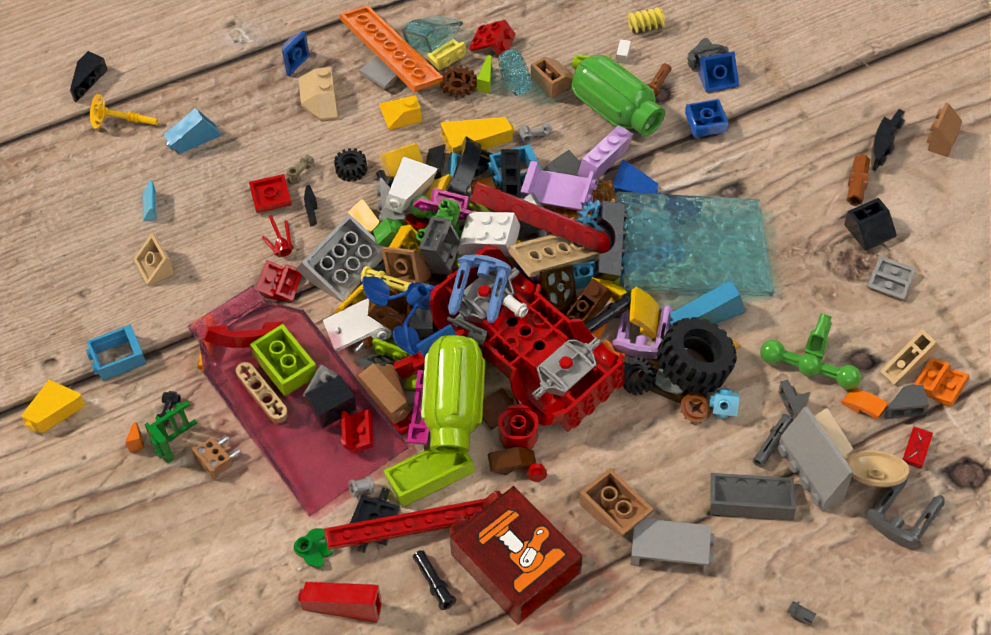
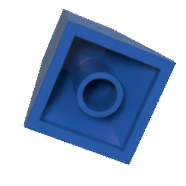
[282,31,310,77]

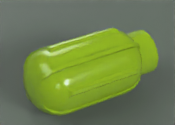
[421,335,485,455]

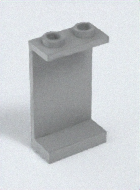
[631,519,714,573]

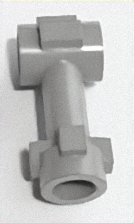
[518,123,553,143]

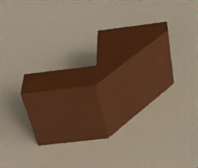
[487,446,536,476]

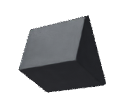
[304,375,357,429]

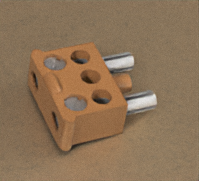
[192,435,241,479]

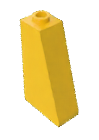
[440,117,514,155]

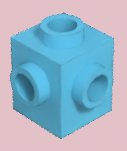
[709,388,740,418]

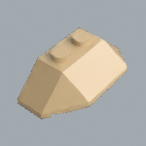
[298,66,338,121]

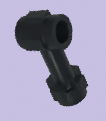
[156,391,181,427]

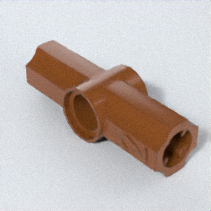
[846,154,870,206]

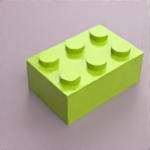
[250,324,317,396]

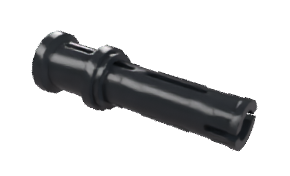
[585,294,631,333]
[412,550,457,610]

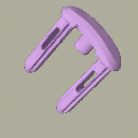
[613,305,673,359]

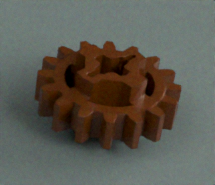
[440,65,477,98]

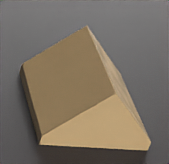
[133,233,174,285]

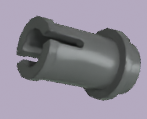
[787,601,817,626]

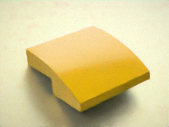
[629,287,659,339]

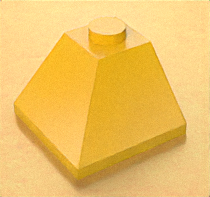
[379,95,422,130]

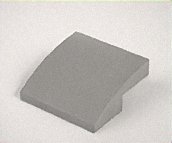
[359,56,399,89]
[867,256,916,300]

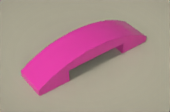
[407,370,430,445]

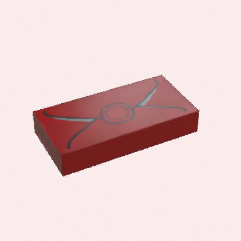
[902,426,933,469]

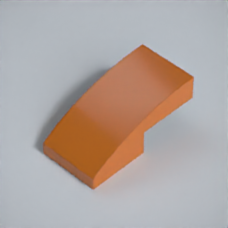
[841,388,889,420]

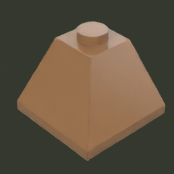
[381,247,432,283]

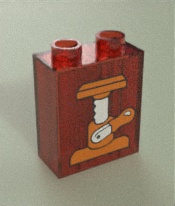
[449,486,582,625]

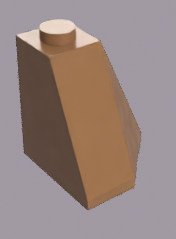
[358,364,410,424]

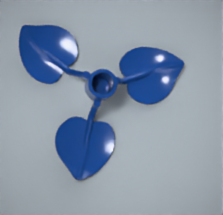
[362,276,435,356]

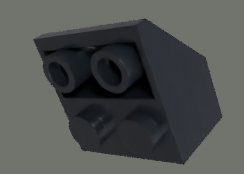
[844,198,897,251]

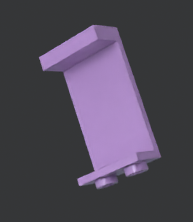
[521,161,598,211]

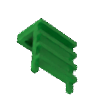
[144,401,197,463]

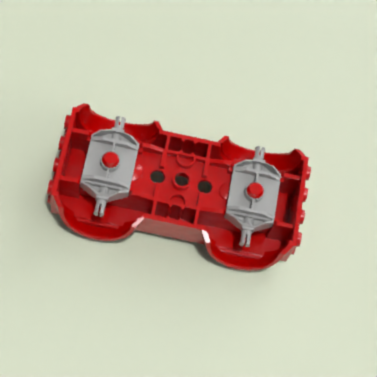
[430,245,625,432]

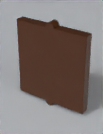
[482,389,515,430]

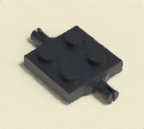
[349,487,401,553]

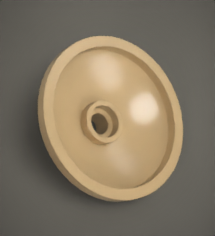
[846,450,909,488]

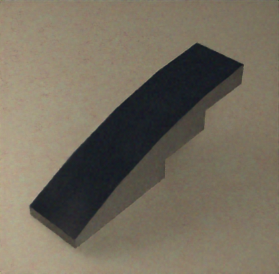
[501,149,521,199]

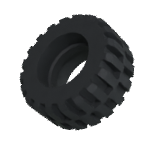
[657,317,737,394]

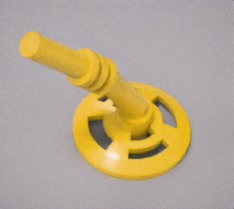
[90,94,158,129]

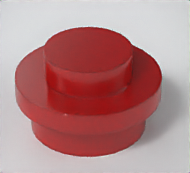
[527,463,547,482]

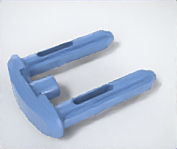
[448,255,512,323]

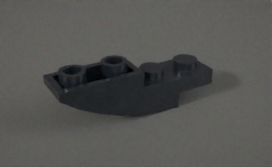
[871,109,905,171]

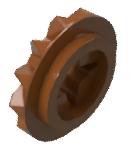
[680,393,712,424]

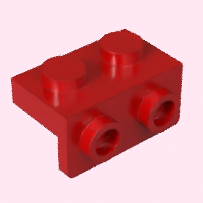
[340,410,374,454]

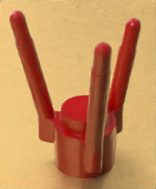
[262,215,294,257]

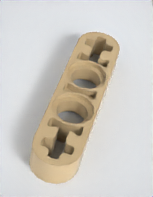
[236,362,288,423]

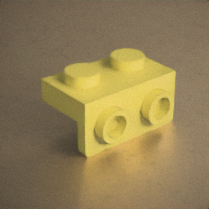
[427,39,466,71]

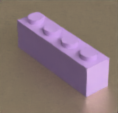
[577,125,633,179]

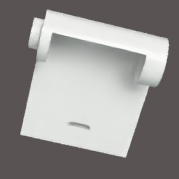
[323,298,391,352]

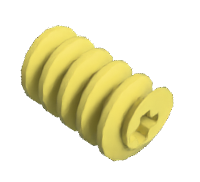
[628,8,665,33]

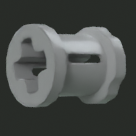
[349,476,374,497]

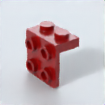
[469,20,516,59]

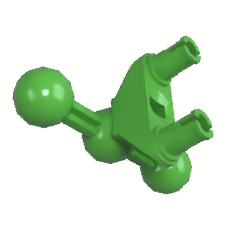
[410,196,462,242]
[760,313,862,390]

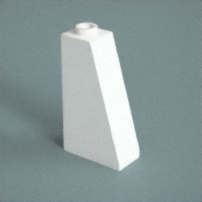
[384,156,437,214]

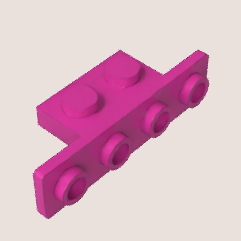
[413,188,474,220]

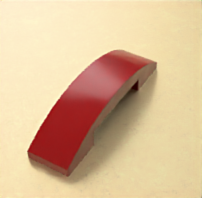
[203,321,284,348]

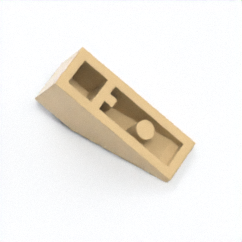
[880,329,940,385]

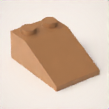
[580,468,654,536]

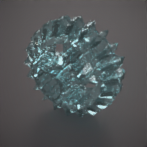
[498,49,531,96]

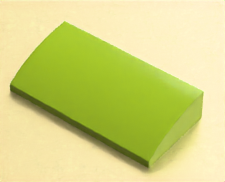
[383,448,475,507]

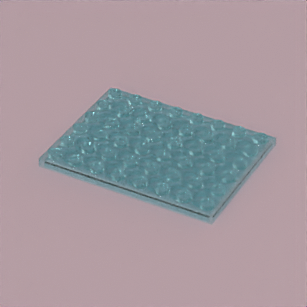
[615,192,775,296]

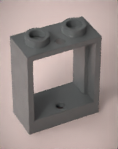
[419,217,460,275]

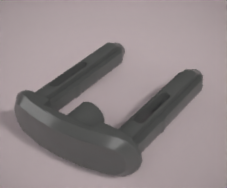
[866,478,945,548]

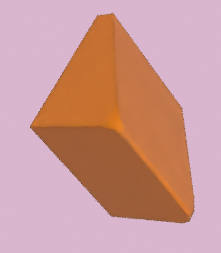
[125,422,144,452]

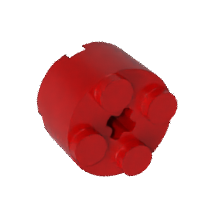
[498,404,539,449]

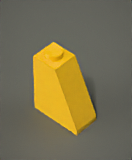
[21,380,86,434]

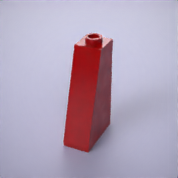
[298,582,382,623]

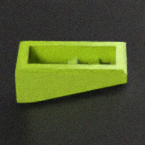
[477,55,492,93]

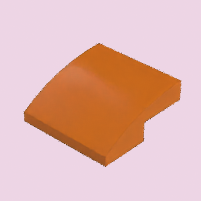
[914,357,969,407]

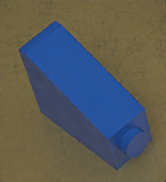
[611,160,661,209]

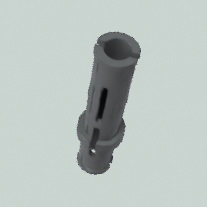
[752,414,793,467]

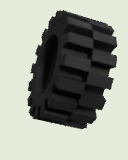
[334,148,367,182]
[623,356,656,395]

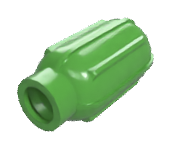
[572,55,665,137]

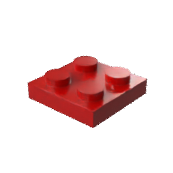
[249,174,292,213]

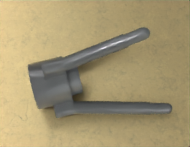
[447,317,487,346]

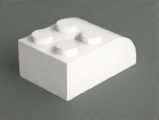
[458,212,521,257]

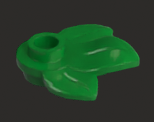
[294,528,336,567]

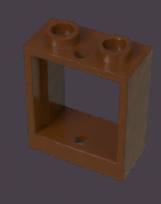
[367,285,412,331]

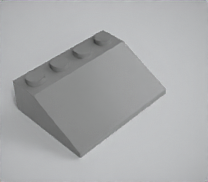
[296,214,383,302]
[778,406,853,511]

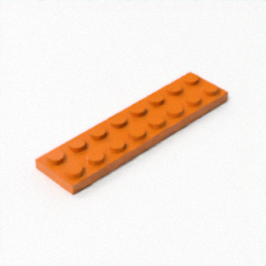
[339,5,443,92]

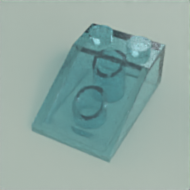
[401,15,463,53]

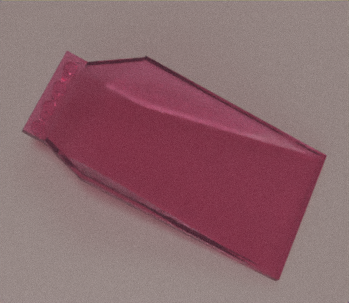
[188,285,409,517]

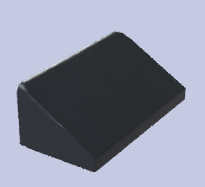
[426,144,446,179]

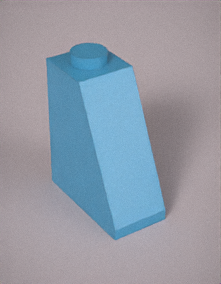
[164,108,222,153]

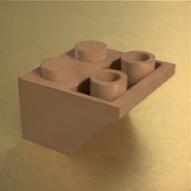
[531,56,573,98]
[927,102,962,157]

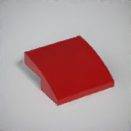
[254,260,302,302]

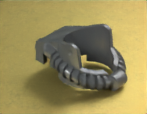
[687,38,729,70]

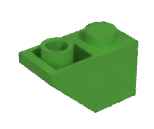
[373,217,416,247]

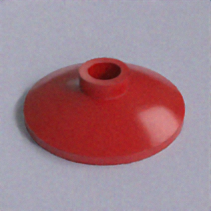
[405,213,430,233]

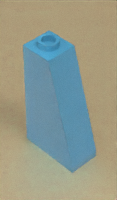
[670,280,746,326]

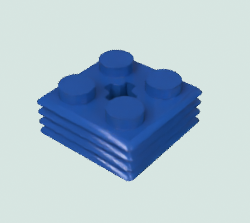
[685,99,729,137]

